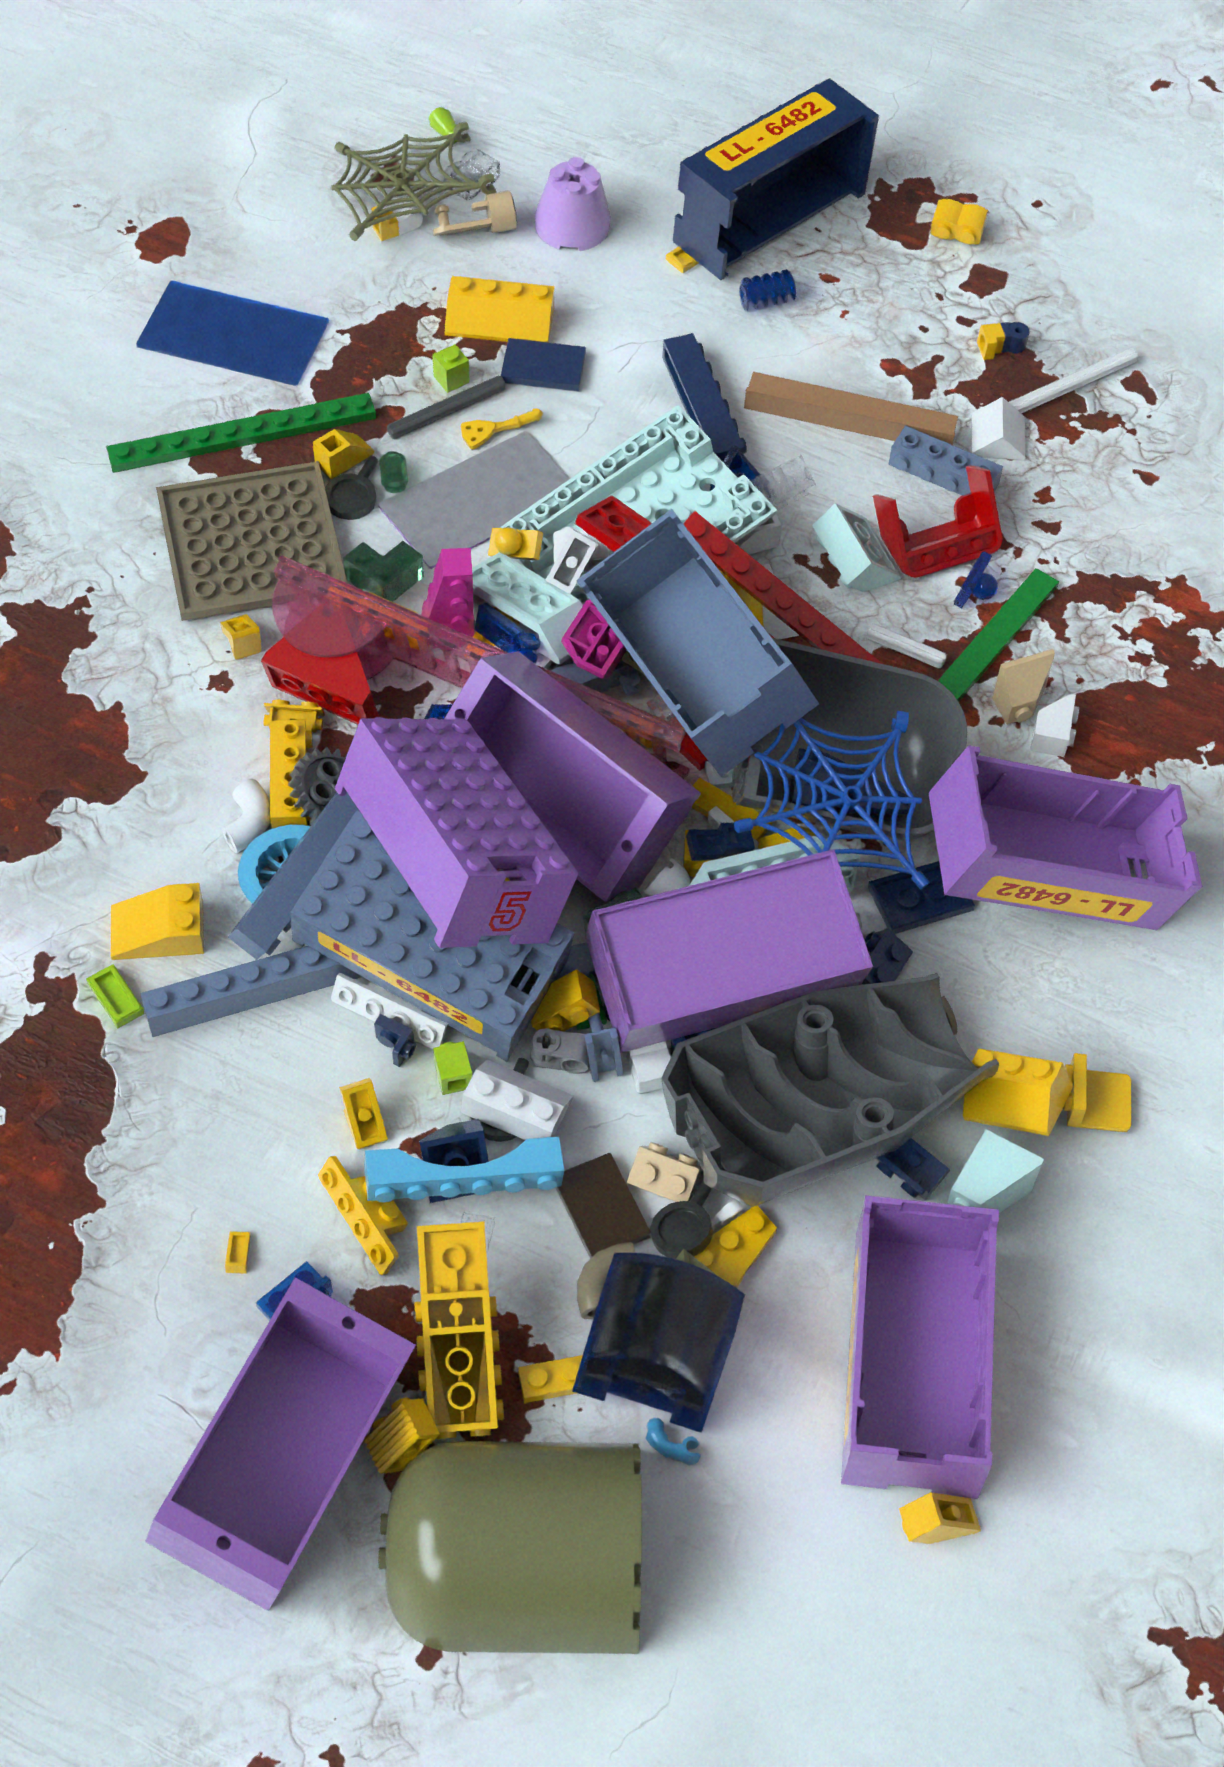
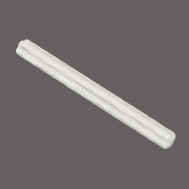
[1009,348,1138,413]

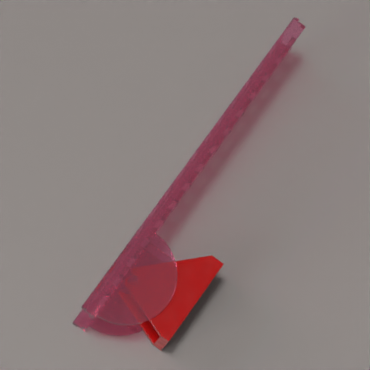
[261,555,690,779]

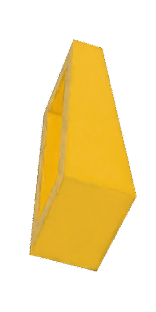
[225,1231,251,1274]

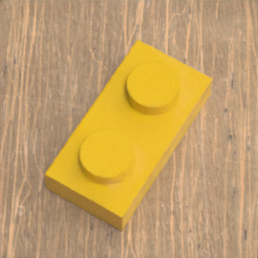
[518,1355,590,1403]

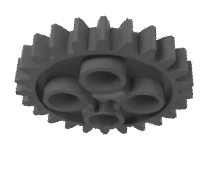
[288,747,348,825]

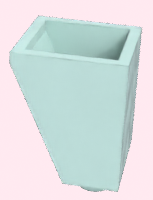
[947,1129,1044,1214]

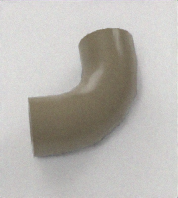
[577,1242,638,1319]

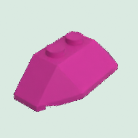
[561,599,627,679]

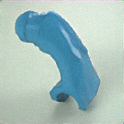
[645,1418,701,1465]

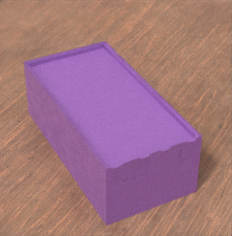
[445,651,701,902]
[585,849,873,1053]
[145,1278,415,1611]

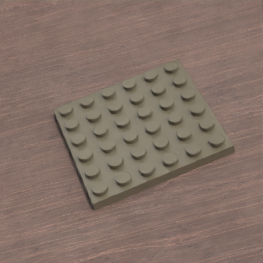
[156,461,349,621]

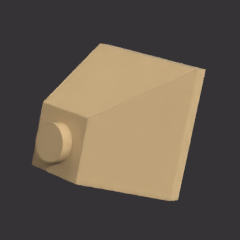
[992,649,1055,725]

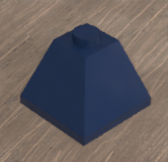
[419,1119,489,1203]

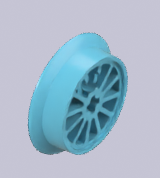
[238,825,310,904]

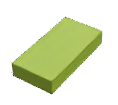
[86,964,145,1029]

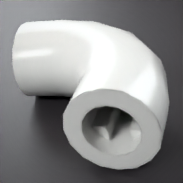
[222,779,270,853]

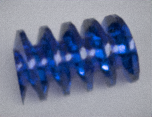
[739,269,796,311]

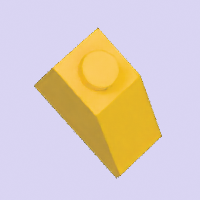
[899,1492,981,1544]

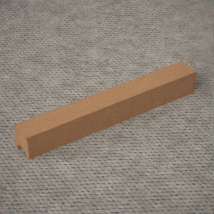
[744,372,958,445]

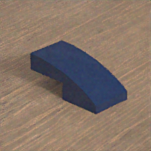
[686,823,755,861]

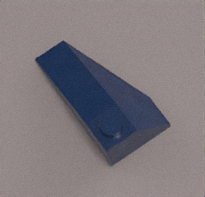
[791,748,909,814]

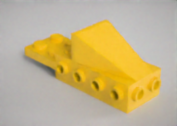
[415,1221,504,1439]

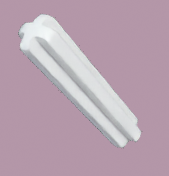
[866,624,947,668]

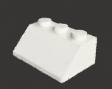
[461,1059,574,1140]

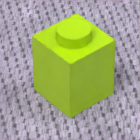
[432,344,470,393]
[433,1041,473,1095]

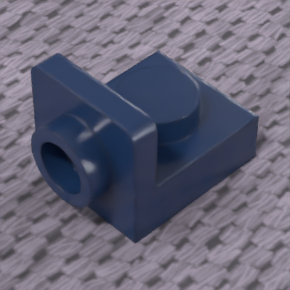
[374,1014,416,1067]

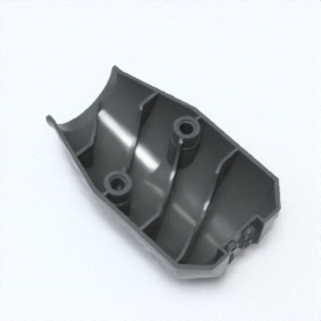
[662,972,999,1207]

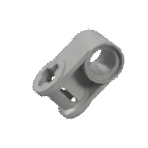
[530,1029,589,1074]

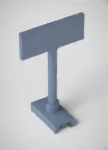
[535,942,623,1082]

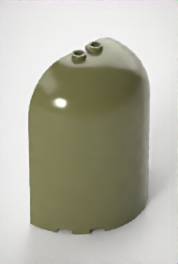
[378,1441,642,1654]

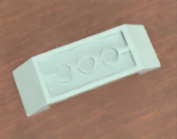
[472,552,583,665]
[689,836,860,892]

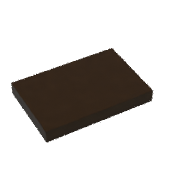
[555,1153,651,1259]

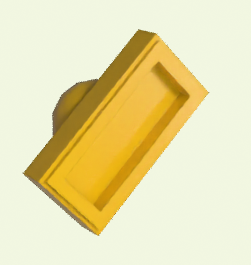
[488,527,543,560]

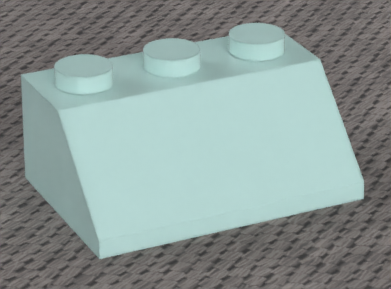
[812,503,902,592]

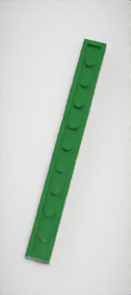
[106,393,376,473]

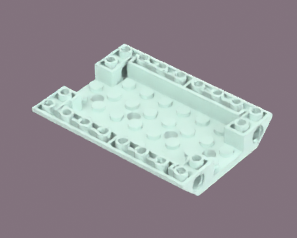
[500,405,778,605]

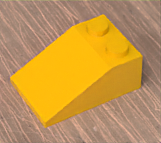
[111,883,204,960]

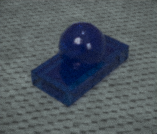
[953,551,998,609]

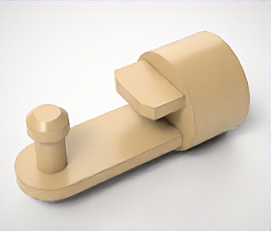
[433,191,517,236]

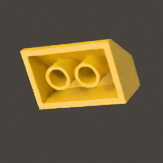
[963,1048,1073,1136]

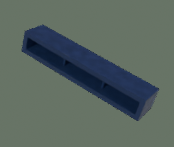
[662,333,747,468]

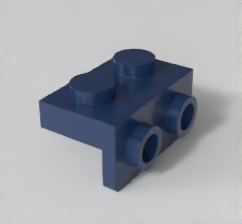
[862,928,913,985]
[876,1138,951,1200]

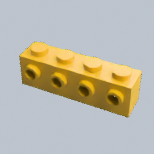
[270,719,313,829]

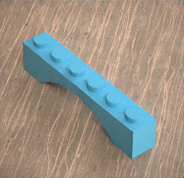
[364,1137,564,1202]

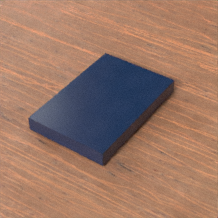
[501,338,586,392]
[868,861,975,934]

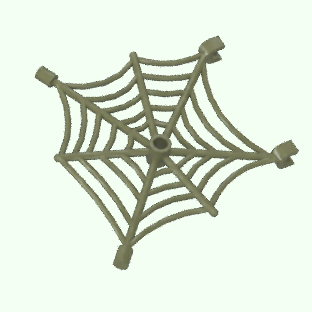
[331,122,496,241]

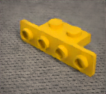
[318,1156,408,1275]

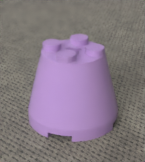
[535,157,611,251]

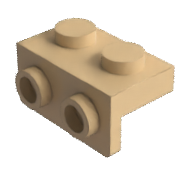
[626,1142,703,1202]

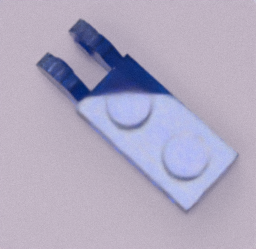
[475,603,541,664]

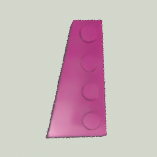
[417,548,474,649]

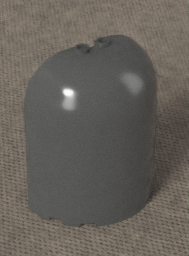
[732,638,967,841]

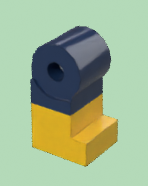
[977,322,1030,360]

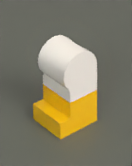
[371,201,423,241]

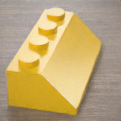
[445,276,555,343]

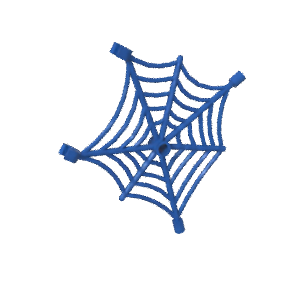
[734,710,930,890]

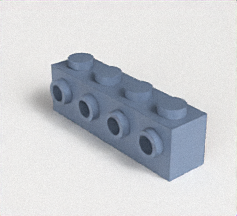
[888,426,1003,496]

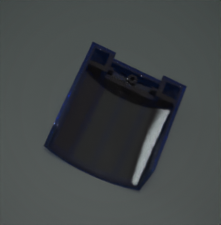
[572,1253,745,1433]

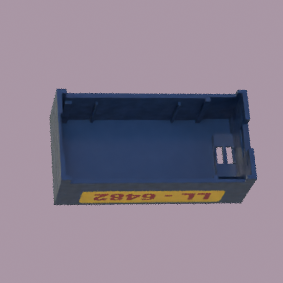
[672,78,879,280]

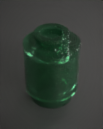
[379,451,408,493]

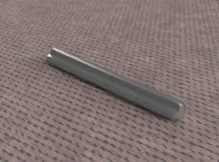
[387,376,505,439]

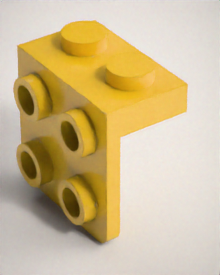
[1063,1053,1131,1132]

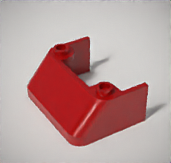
[873,465,1003,578]

